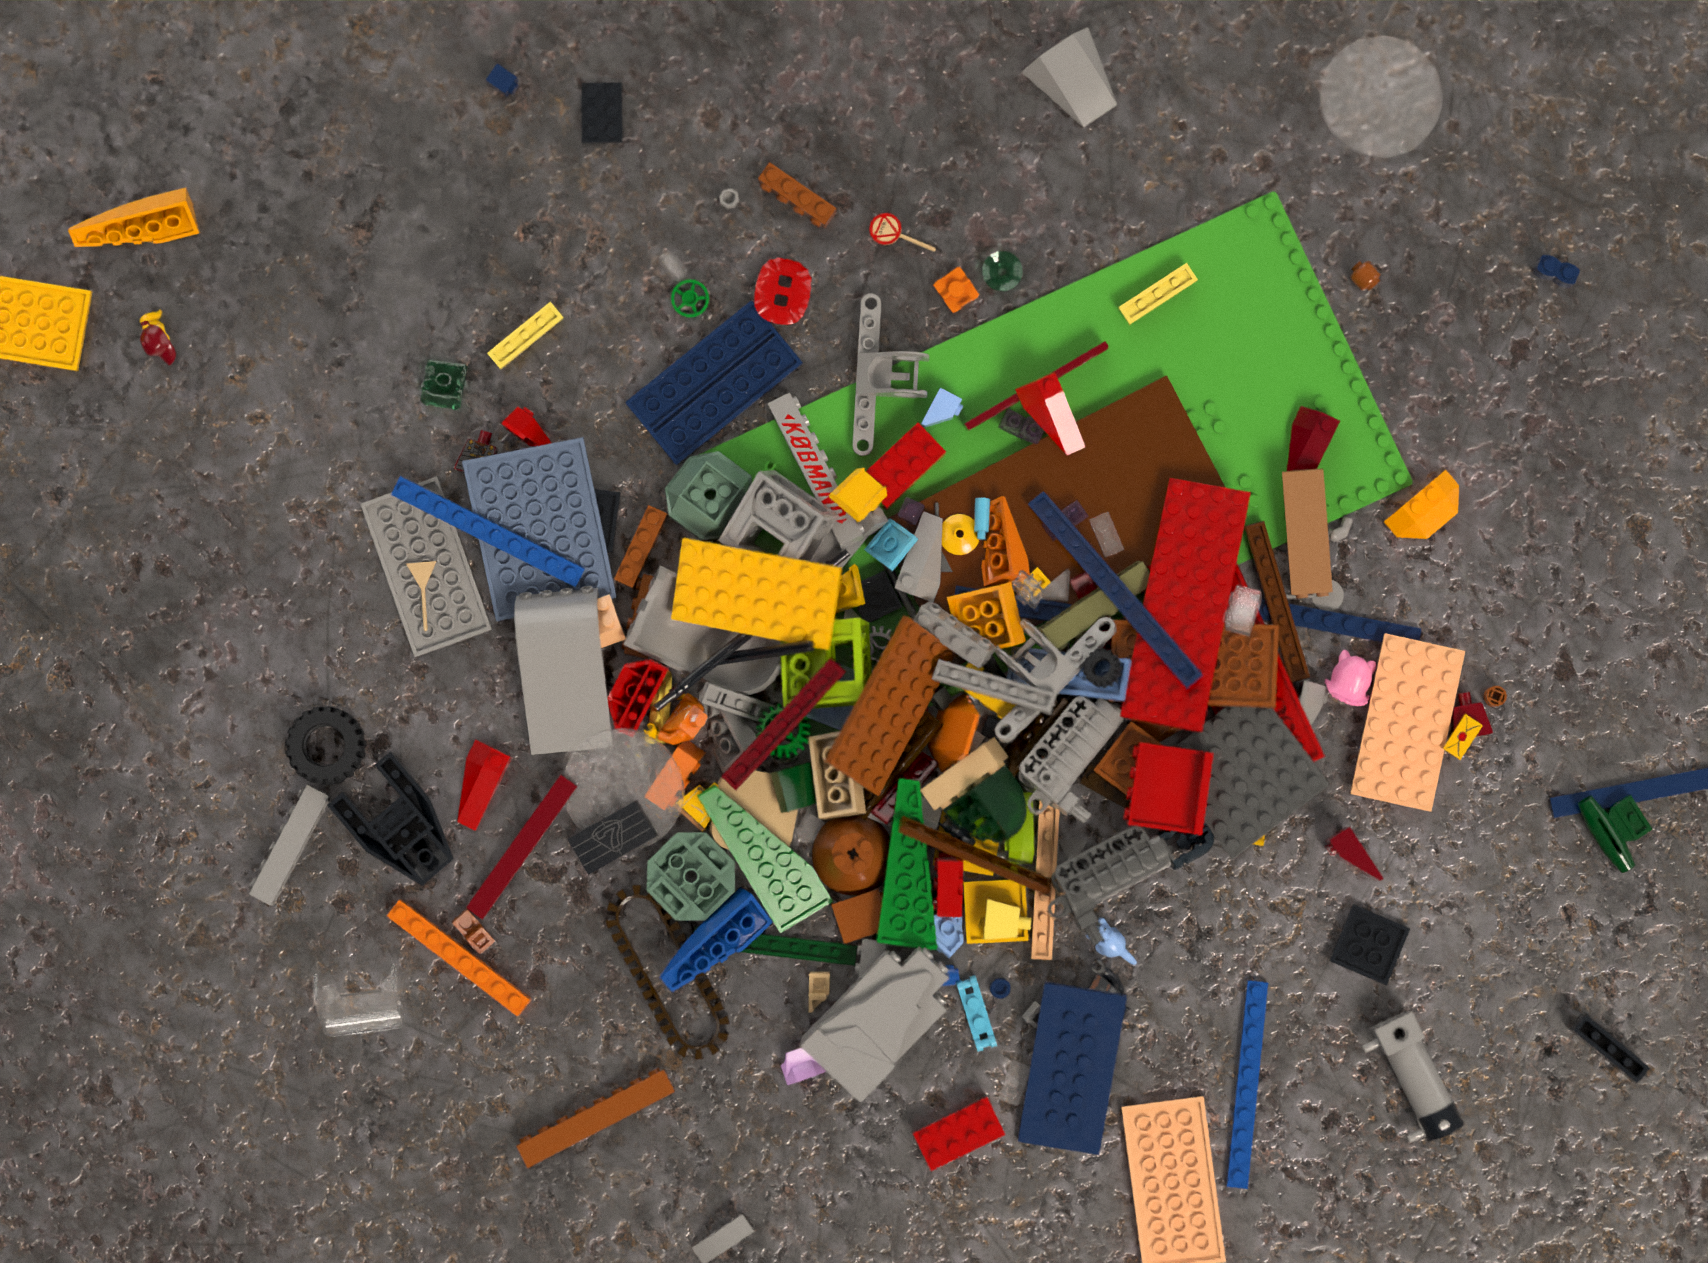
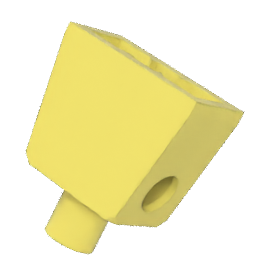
[983,900,1031,939]

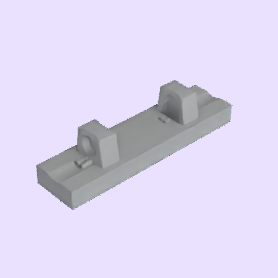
[698,682,777,722]

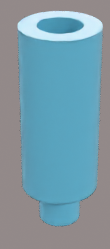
[974,498,990,540]

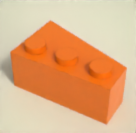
[645,740,706,810]

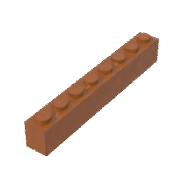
[516,1067,676,1168]

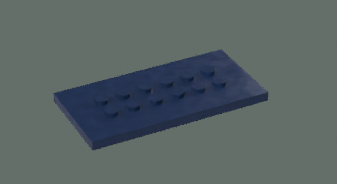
[625,300,803,466]
[1018,982,1127,1155]

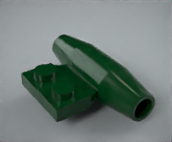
[1578,795,1653,873]

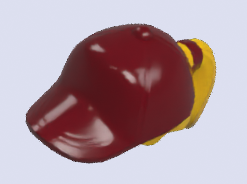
[140,310,176,365]

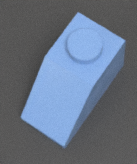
[921,388,963,428]

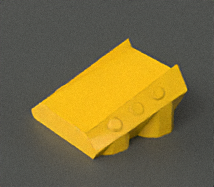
[829,468,887,522]

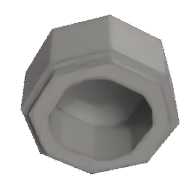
[719,188,739,209]

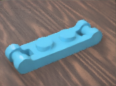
[956,975,997,1052]

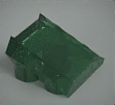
[420,359,468,410]

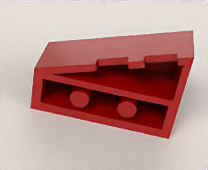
[933,852,964,917]

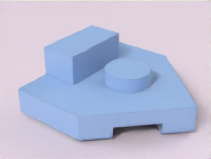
[934,915,964,958]

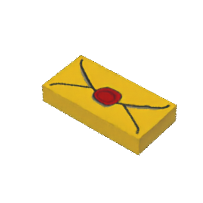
[1442,714,1483,760]

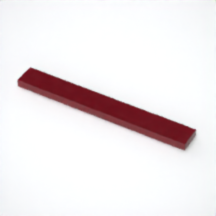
[964,341,1109,431]
[721,657,846,791]
[466,774,578,920]

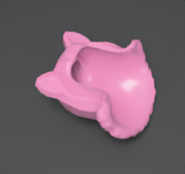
[1324,650,1376,706]

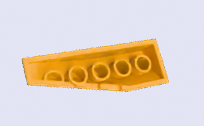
[68,187,199,247]

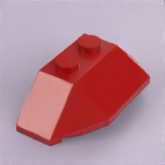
[608,659,669,737]

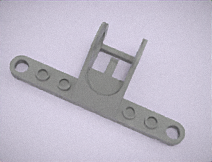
[853,293,929,456]
[994,617,1117,742]

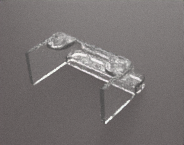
[314,964,405,1037]

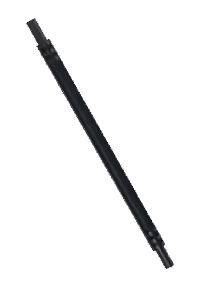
[654,549,850,711]

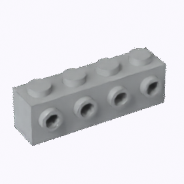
[913,601,995,668]

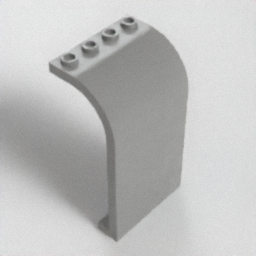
[515,586,614,755]

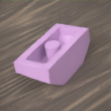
[781,1048,826,1085]

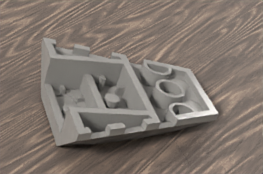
[1021,28,1117,128]

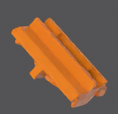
[933,267,979,313]

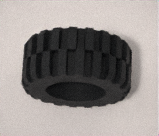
[285,706,367,785]

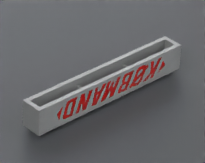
[768,392,865,550]

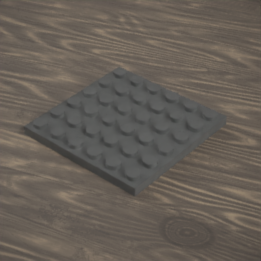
[1175,706,1331,859]

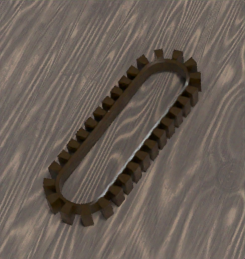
[606,885,730,1060]

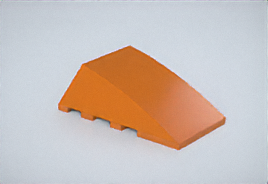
[928,694,979,773]

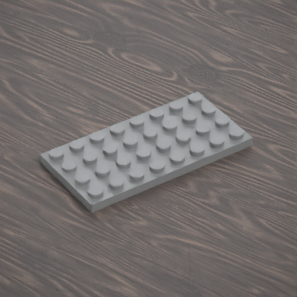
[360,476,492,658]

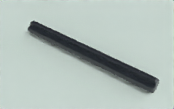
[711,640,815,665]

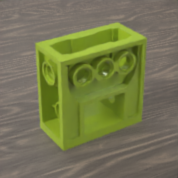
[780,618,872,709]

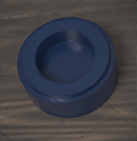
[990,978,1011,999]

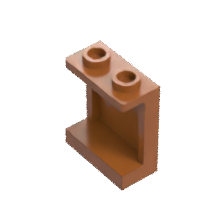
[831,889,883,944]

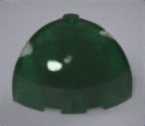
[943,765,1027,843]

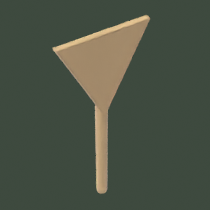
[406,561,437,631]

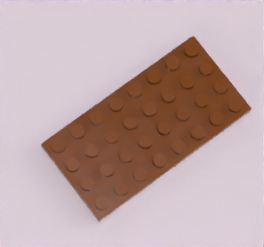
[825,615,956,796]
[1109,620,1279,708]

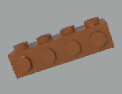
[758,162,837,229]

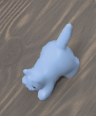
[1086,917,1137,965]

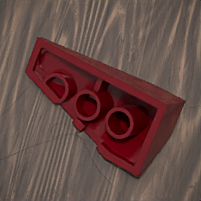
[1286,406,1340,471]

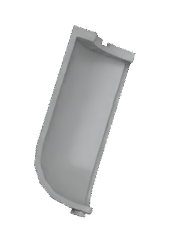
[624,566,782,695]

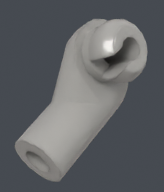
[1328,517,1353,542]

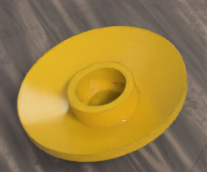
[942,514,979,555]

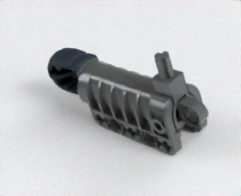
[1047,822,1214,945]

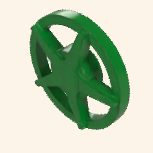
[671,279,709,318]

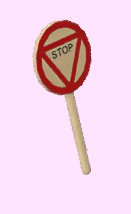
[869,213,936,251]

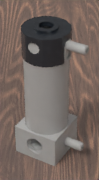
[1362,1011,1464,1143]

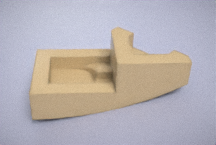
[808,971,830,1013]

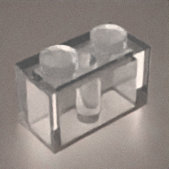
[1223,585,1262,636]

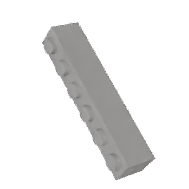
[249,785,332,906]

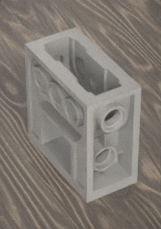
[718,470,839,562]

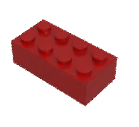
[866,422,946,510]
[913,1096,1006,1171]

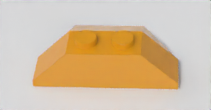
[1384,470,1459,539]

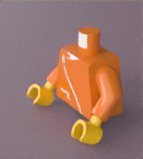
[644,684,708,745]

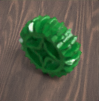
[756,704,811,758]

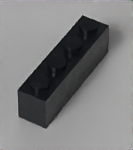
[1569,1014,1650,1084]

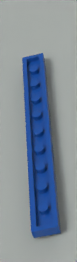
[391,476,585,587]
[1226,980,1268,1189]

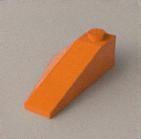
[981,496,1030,587]

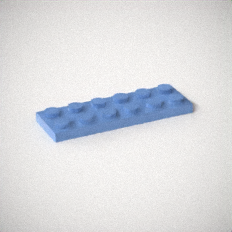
[1007,646,1132,701]

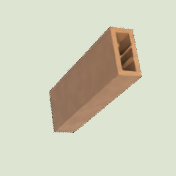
[1282,468,1333,598]

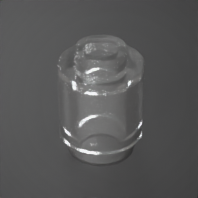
[659,251,688,282]

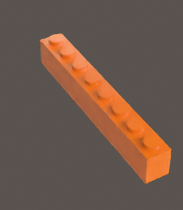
[387,899,532,1016]

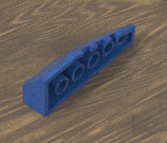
[660,887,773,992]

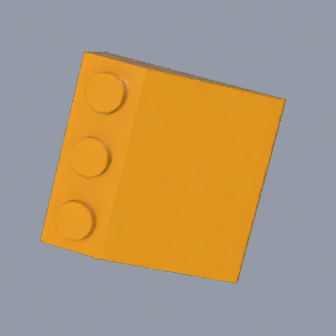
[947,582,1026,649]

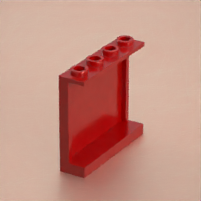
[1123,742,1214,835]

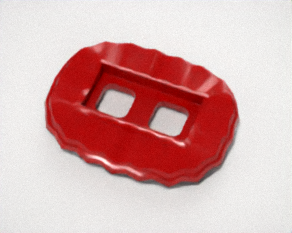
[754,257,812,325]

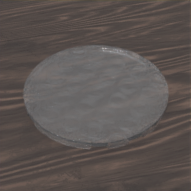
[1320,36,1442,158]
[564,728,684,850]

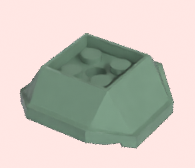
[665,451,752,541]
[647,832,735,920]

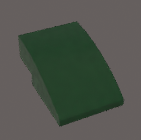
[771,761,817,813]

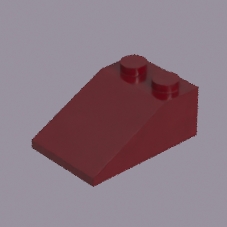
[1324,827,1384,881]

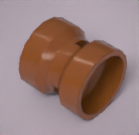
[1483,686,1507,707]

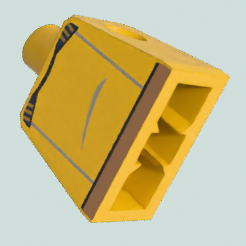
[673,782,718,832]

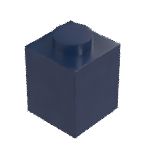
[486,64,519,97]

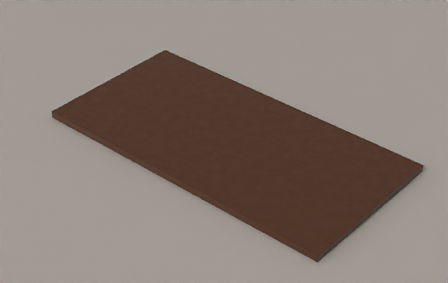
[879,375,1226,665]

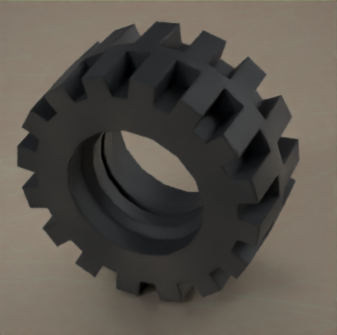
[1083,649,1123,688]

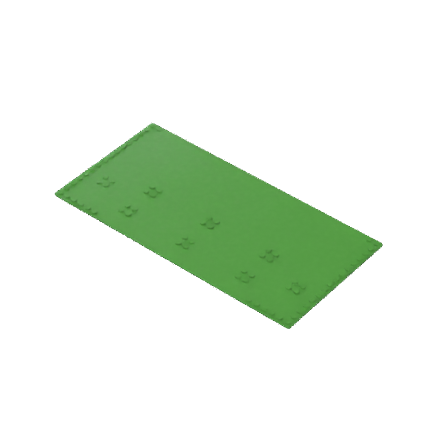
[698,192,1413,736]

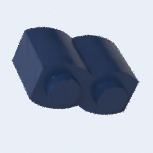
[1533,255,1580,288]

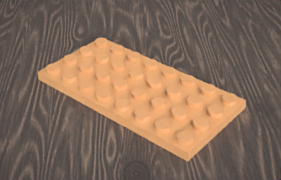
[1350,633,1465,812]
[1121,1096,1226,1263]

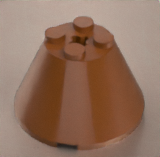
[812,815,890,895]

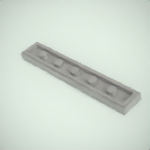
[932,659,1057,715]

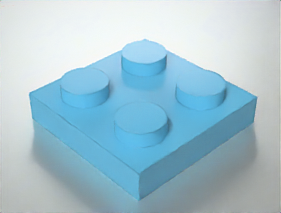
[864,518,918,571]

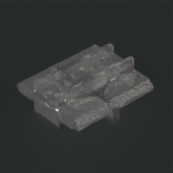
[1012,570,1045,609]

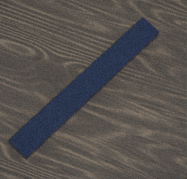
[1549,768,1708,818]

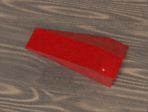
[1015,372,1085,455]
[501,407,552,447]
[457,739,512,831]

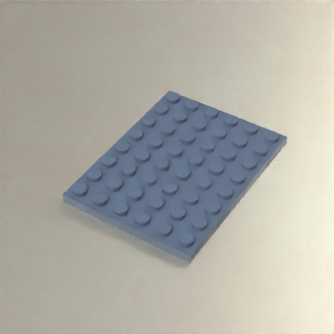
[462,437,617,621]

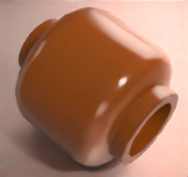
[1350,261,1381,291]

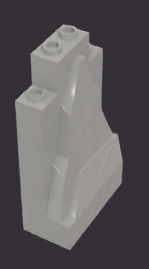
[800,946,949,1103]

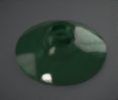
[982,251,1023,292]

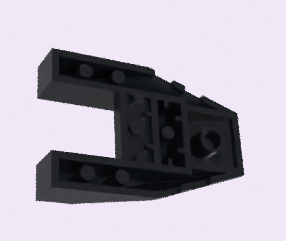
[327,752,454,886]

